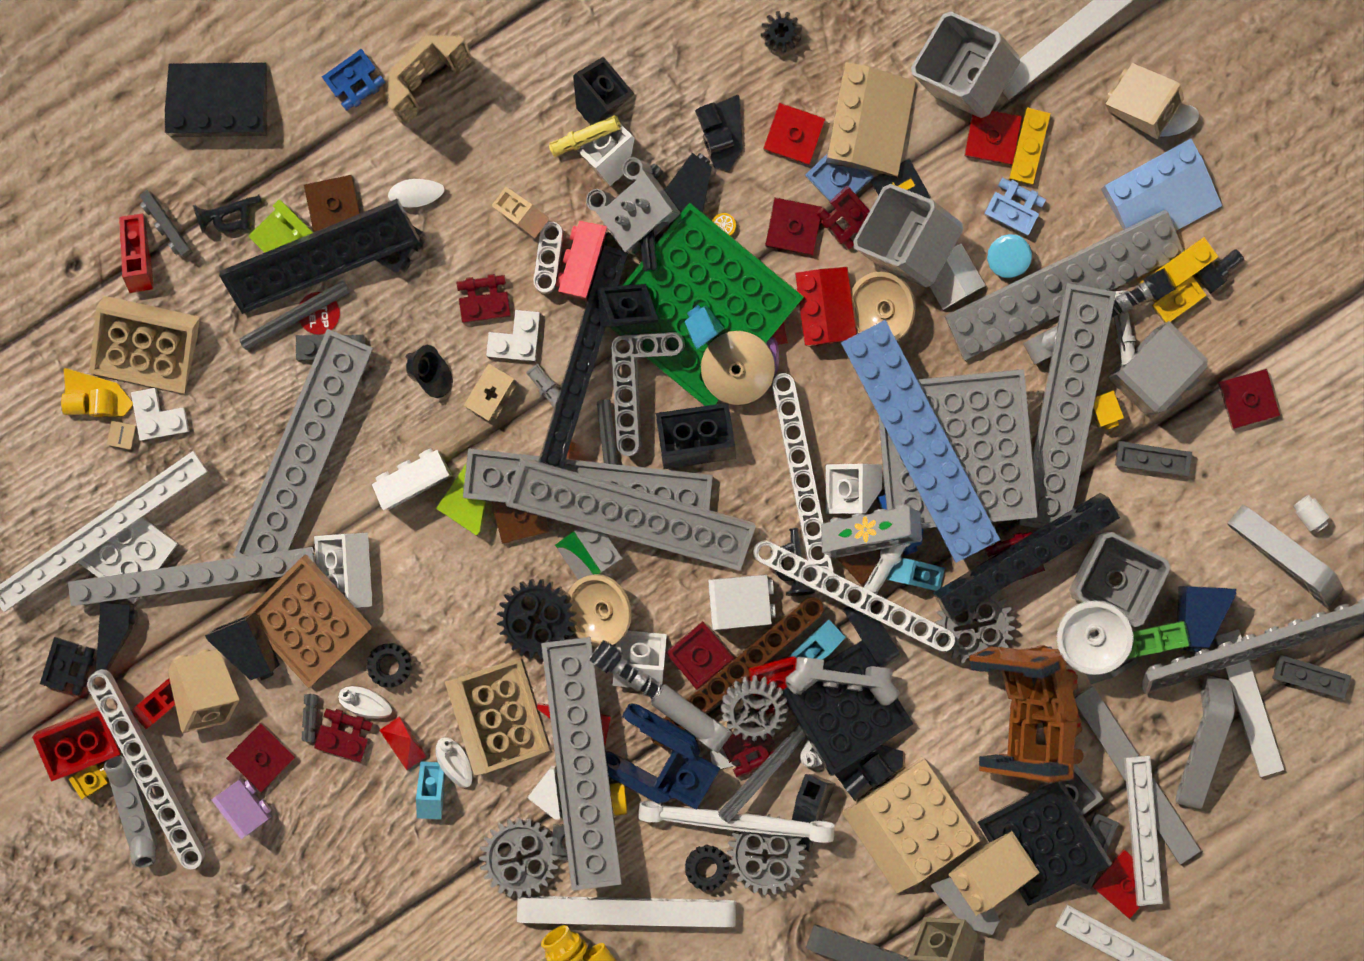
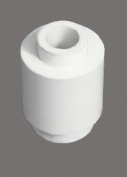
[1293,495,1329,532]

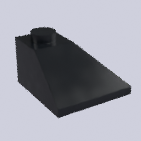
[573,57,634,126]

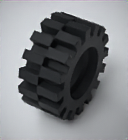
[366,643,412,688]
[685,845,729,891]

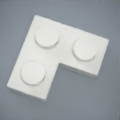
[486,310,540,361]
[131,388,189,441]

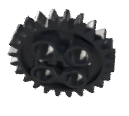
[497,579,577,659]

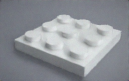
[78,500,178,603]

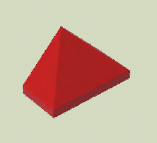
[379,716,427,770]

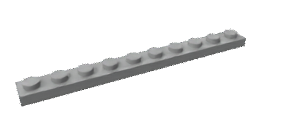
[68,547,315,606]

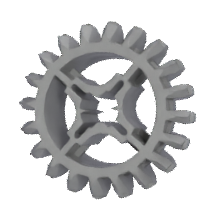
[721,675,788,742]

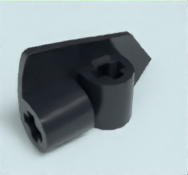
[695,95,743,172]
[835,745,903,801]

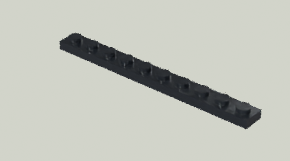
[538,245,628,469]

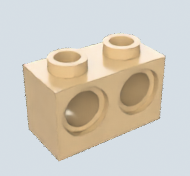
[491,186,549,238]

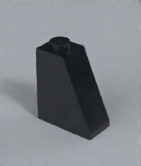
[664,153,712,213]
[205,612,280,681]

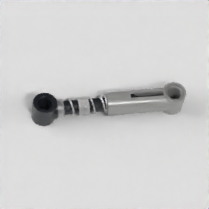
[1023,268,1176,365]
[589,639,732,753]

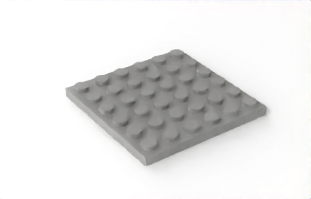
[878,369,1037,528]

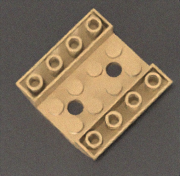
[388,36,471,124]

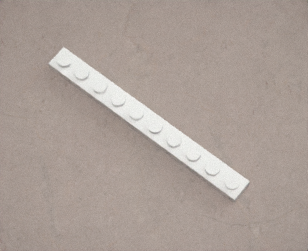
[0,451,208,612]

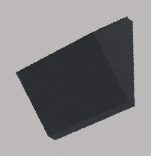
[598,284,658,327]

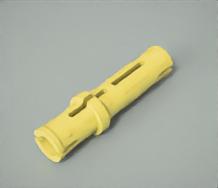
[549,115,621,157]

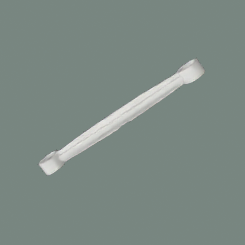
[638,801,835,843]

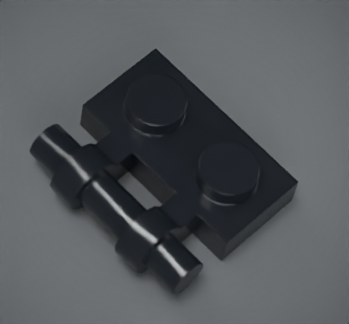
[40,637,95,696]

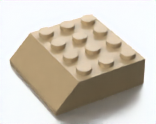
[842,757,980,893]

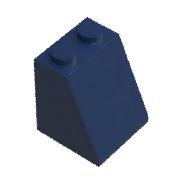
[1177,586,1237,652]

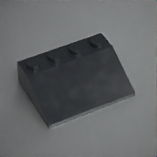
[165,62,267,137]

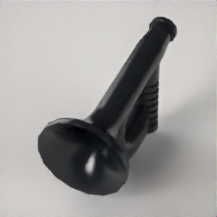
[193,194,262,234]
[770,528,815,596]

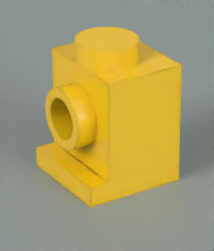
[68,763,110,799]

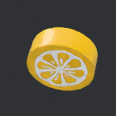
[712,213,736,235]

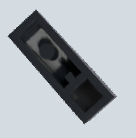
[96,603,138,671]

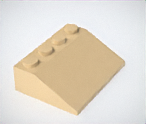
[826,62,916,177]
[89,296,200,394]
[445,657,550,775]

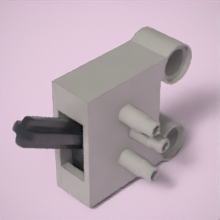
[586,157,681,272]

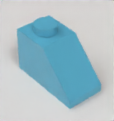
[887,558,945,591]
[788,620,846,660]
[416,762,445,819]

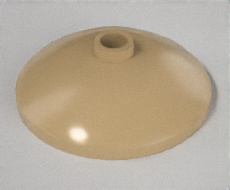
[851,272,915,341]
[701,331,775,405]
[566,574,631,647]

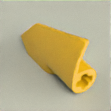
[61,368,133,417]

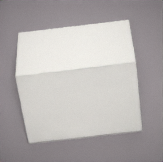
[929,244,986,310]
[528,766,562,819]

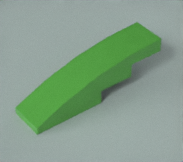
[1126,621,1191,659]

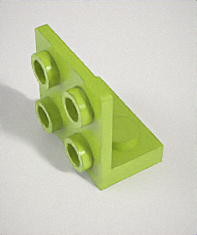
[249,199,314,253]

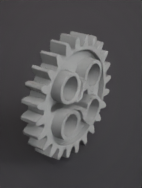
[935,592,1015,663]
[727,814,807,895]
[479,817,559,898]

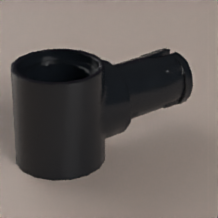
[1195,249,1244,294]

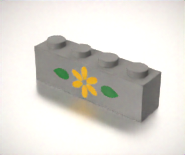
[821,505,922,558]

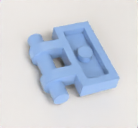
[984,177,1046,236]

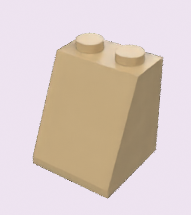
[1105,63,1184,140]
[168,649,239,734]
[949,831,1039,916]

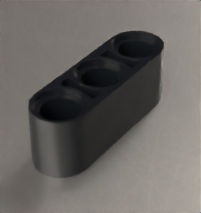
[843,599,901,668]

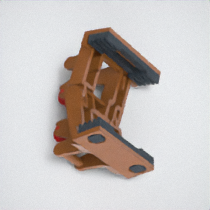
[969,645,1084,782]

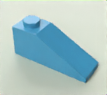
[685,305,724,349]

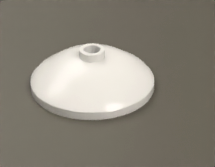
[1057,601,1133,674]

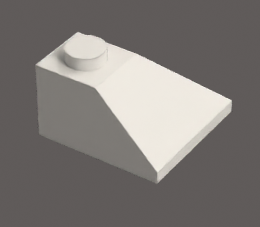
[576,115,635,186]
[826,464,882,514]

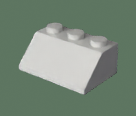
[372,448,452,511]
[314,533,372,608]

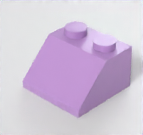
[212,778,272,839]

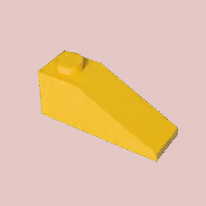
[1140,237,1218,302]

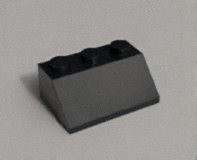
[655,403,736,469]

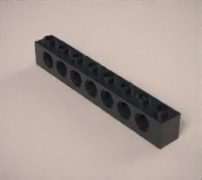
[933,493,1120,619]

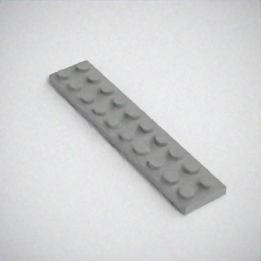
[944,210,1183,361]
[1019,283,1116,528]
[233,329,374,557]
[463,449,713,510]
[506,457,756,571]
[1141,598,1364,694]
[541,637,622,891]

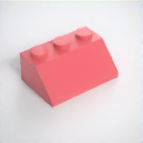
[556,221,608,301]

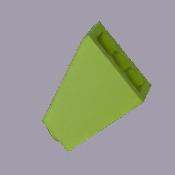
[436,464,486,536]

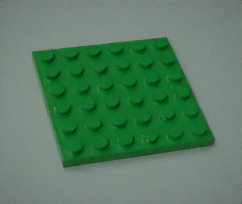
[610,203,804,406]

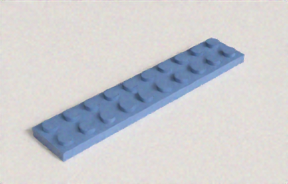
[841,320,1000,563]

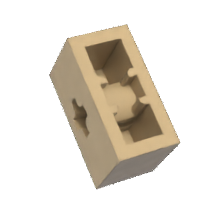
[463,364,516,421]

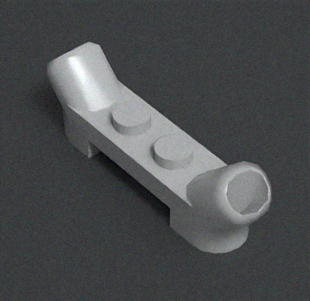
[786,657,899,706]
[104,755,157,868]

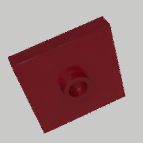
[765,197,822,255]
[1218,369,1280,429]
[665,621,734,690]
[226,722,296,792]

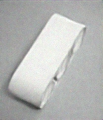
[534,222,563,294]

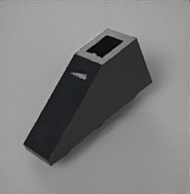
[792,774,836,852]

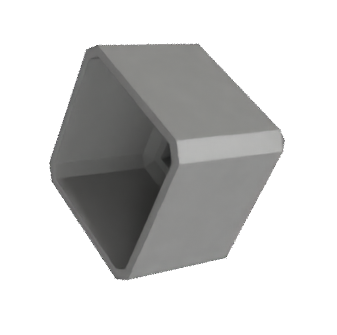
[911,11,1020,118]
[853,184,963,287]
[1108,321,1207,415]
[1069,532,1171,627]

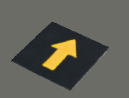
[870,159,931,199]

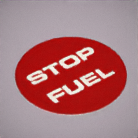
[299,292,340,334]

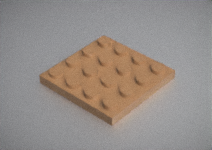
[243,554,373,688]

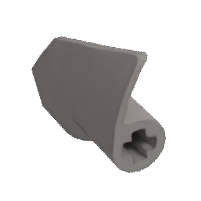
[931,877,1000,935]

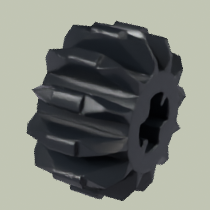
[760,11,802,53]

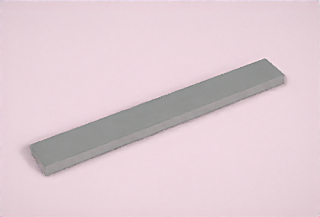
[1074,686,1200,864]

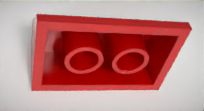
[795,267,857,347]
[32,707,121,782]

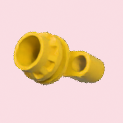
[541,925,616,961]

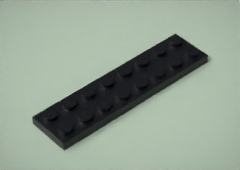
[219,198,419,314]

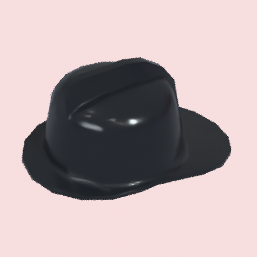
[405,344,452,398]

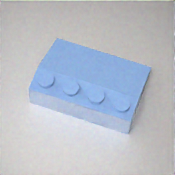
[1101,139,1222,231]

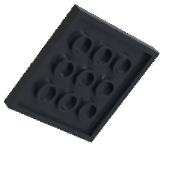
[781,640,913,776]
[977,780,1112,906]

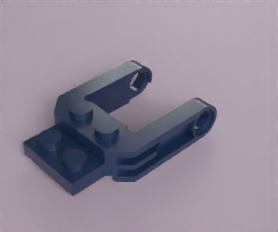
[605,703,720,810]

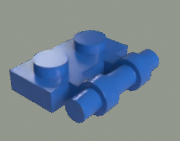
[322,48,386,111]

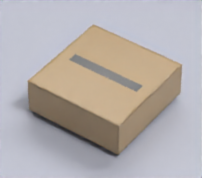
[107,421,137,450]

